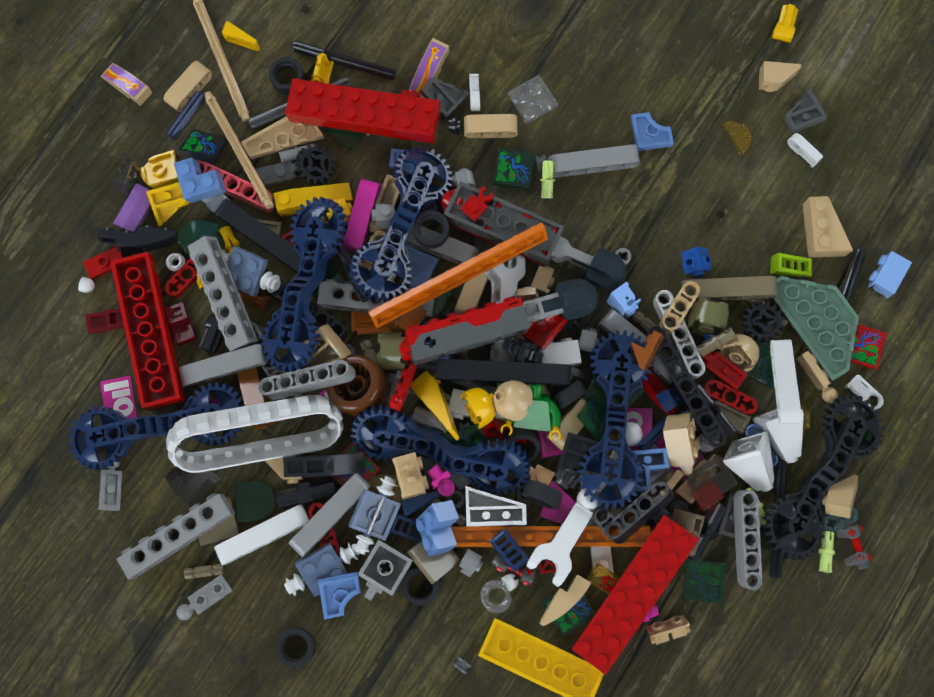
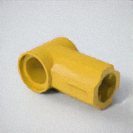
[772,4,798,43]

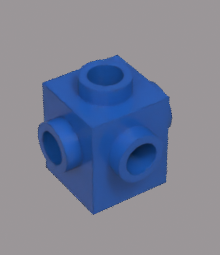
[681,247,711,277]

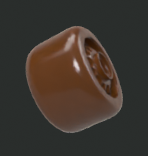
[326,355,390,417]

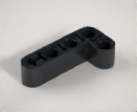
[592,481,674,544]

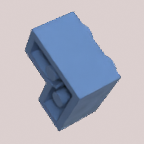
[174,157,227,203]
[628,448,669,493]
[416,500,459,557]

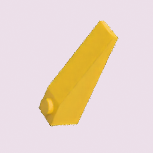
[273,183,353,218]
[410,370,459,441]

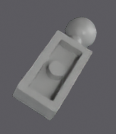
[98,457,122,511]
[176,574,233,620]

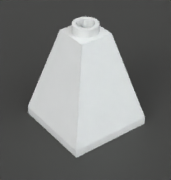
[752,409,804,463]
[723,431,774,492]

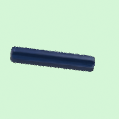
[167,91,205,139]
[637,413,676,450]

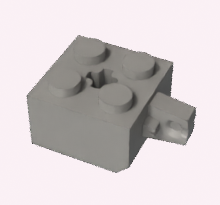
[358,540,414,601]

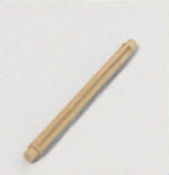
[193,0,250,123]
[204,91,274,209]

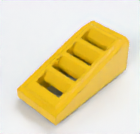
[222,21,260,51]

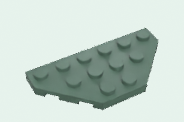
[772,276,859,382]

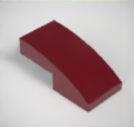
[165,302,197,346]
[85,308,124,334]

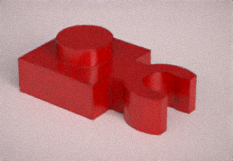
[460,187,493,222]

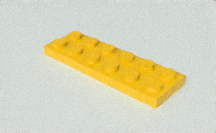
[478,618,604,697]

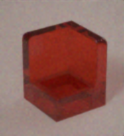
[692,481,724,511]

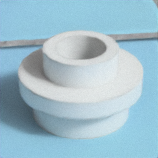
[166,253,185,272]

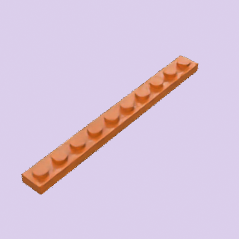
[368,222,548,328]
[451,526,650,547]

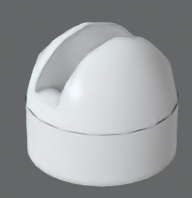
[78,277,95,293]
[501,573,518,591]

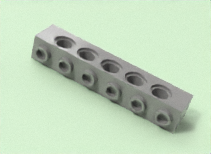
[187,236,259,352]
[317,279,434,320]
[117,493,235,579]

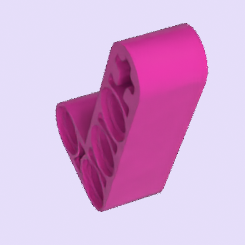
[343,179,383,253]

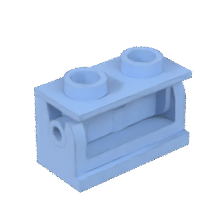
[868,251,912,298]
[607,282,641,318]

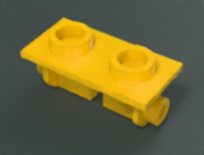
[311,53,334,84]

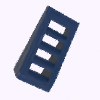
[656,386,685,413]
[401,490,441,516]
[390,513,422,543]
[489,528,530,572]

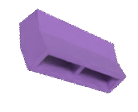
[113,183,151,233]

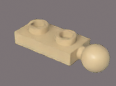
[796,351,838,403]

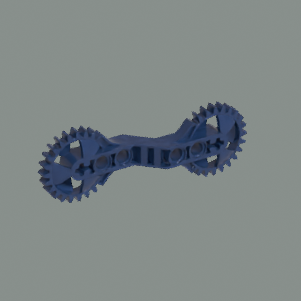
[349,146,453,303]
[261,196,348,372]
[577,330,654,509]
[68,382,244,470]
[351,404,530,496]

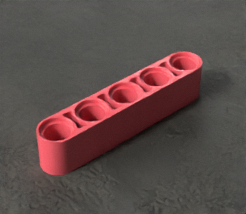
[196,160,276,212]

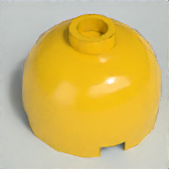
[460,388,496,429]

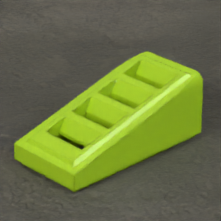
[770,253,812,278]

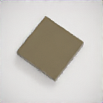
[194,497,240,546]
[407,540,461,584]

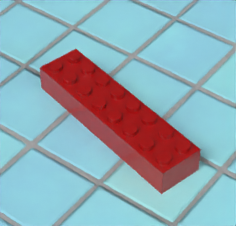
[285,78,441,144]
[110,252,186,411]
[572,515,700,675]

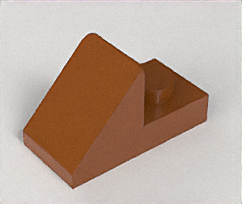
[386,306,427,332]
[631,331,664,372]

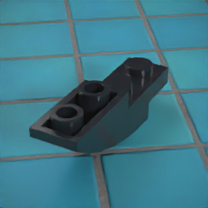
[97,225,179,253]
[283,452,364,477]

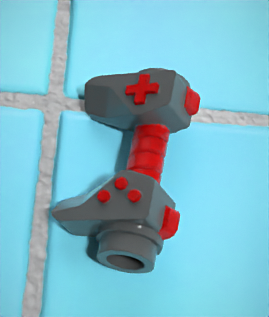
[836,524,872,570]
[492,547,539,585]

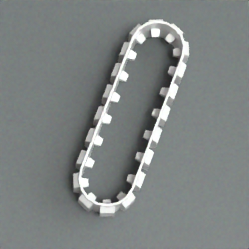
[166,395,344,473]

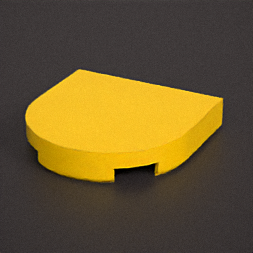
[140,150,179,188]

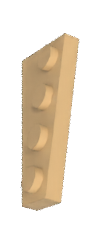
[241,116,324,159]

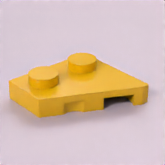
[146,182,187,226]

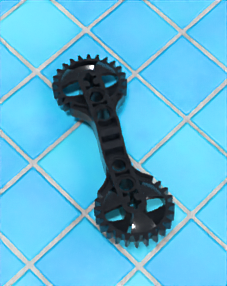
[761,394,885,561]

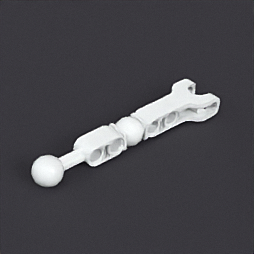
[485,255,525,420]
[527,422,643,587]

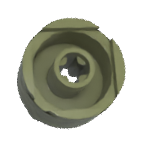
[687,297,729,336]
[377,332,410,370]

